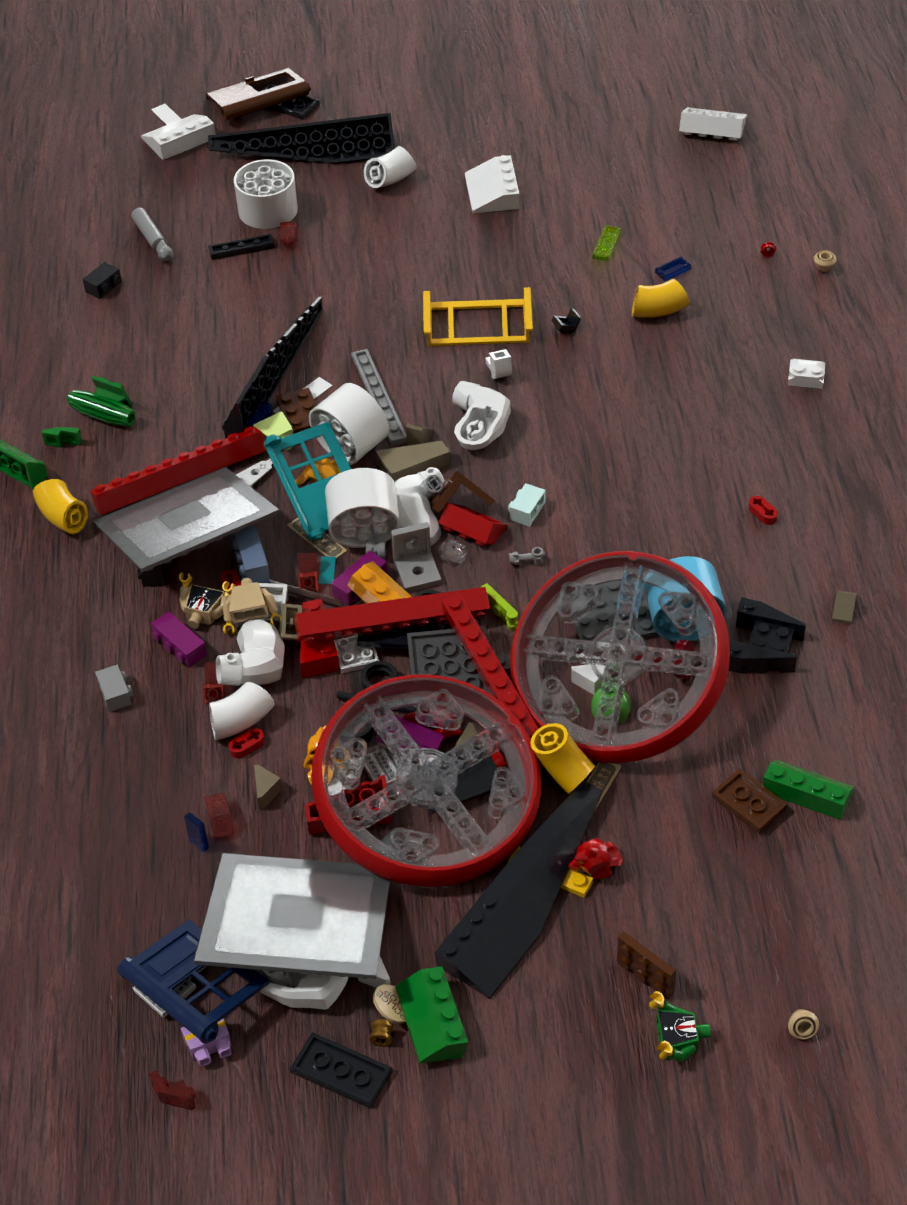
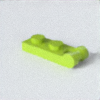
[481,583,518,631]

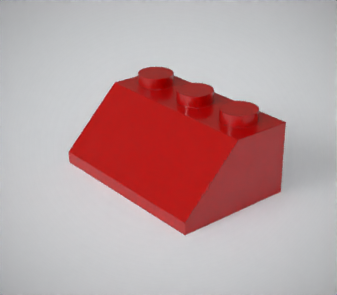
[439,502,508,546]

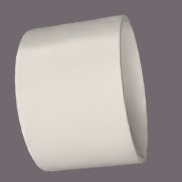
[234,159,298,229]
[309,383,389,465]
[325,468,400,548]

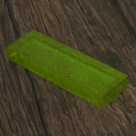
[592,225,621,262]

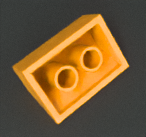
[347,561,412,603]

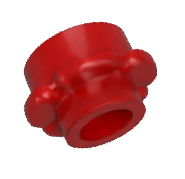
[760,242,777,258]

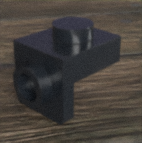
[551,309,581,332]

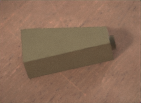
[376,441,452,482]

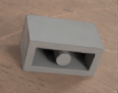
[95,664,133,712]

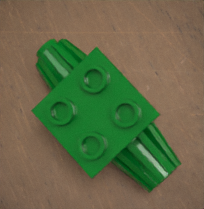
[67,376,136,427]

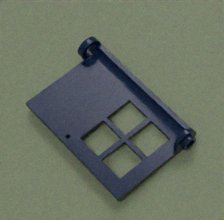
[118,920,269,1044]

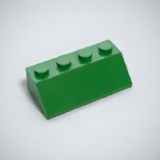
[0,440,48,489]
[763,760,855,820]
[395,966,468,1064]

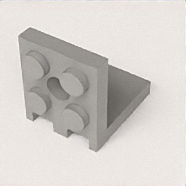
[391,522,442,592]

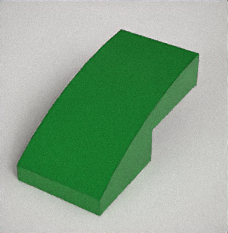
[42,427,83,448]

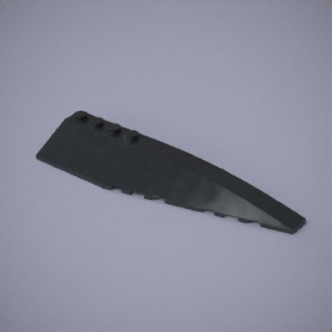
[208,113,395,164]
[222,297,323,438]
[434,781,602,999]

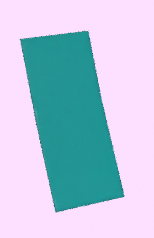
[318,556,336,584]

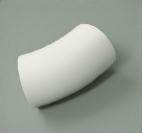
[364,146,417,188]
[209,682,275,740]

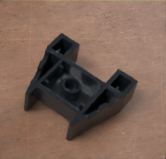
[728,597,806,674]

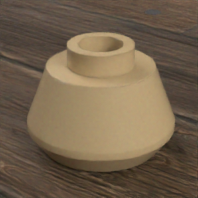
[814,250,837,272]
[788,1009,819,1040]

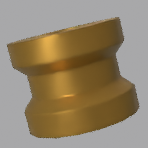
[369,1019,394,1047]

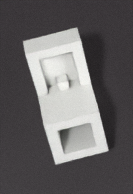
[486,349,512,379]

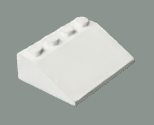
[679,107,747,140]
[141,114,216,160]
[465,155,520,214]

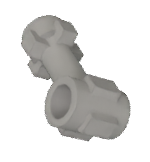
[509,547,545,565]

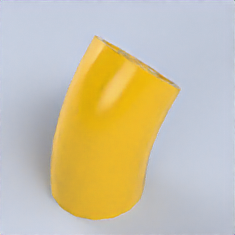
[632,279,690,318]
[32,479,88,534]
[530,723,595,794]

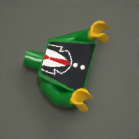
[649,991,711,1062]

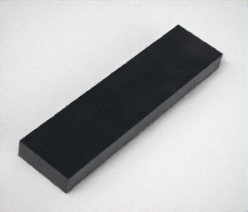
[208,234,275,260]

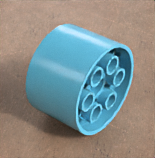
[644,556,727,642]

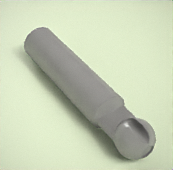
[131,208,174,262]

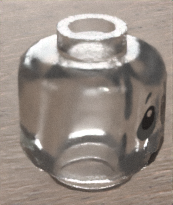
[439,539,468,567]

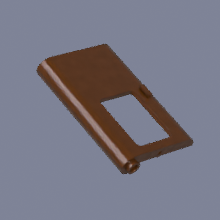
[206,68,311,121]

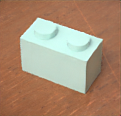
[508,483,545,527]

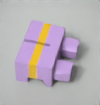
[181,1019,232,1067]

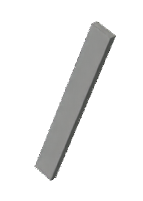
[351,349,407,446]

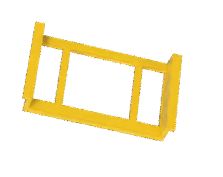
[423,287,533,346]

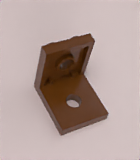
[430,471,495,513]

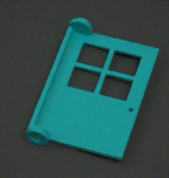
[264,421,351,541]

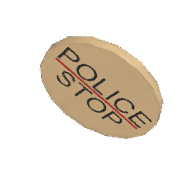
[373,984,406,1023]

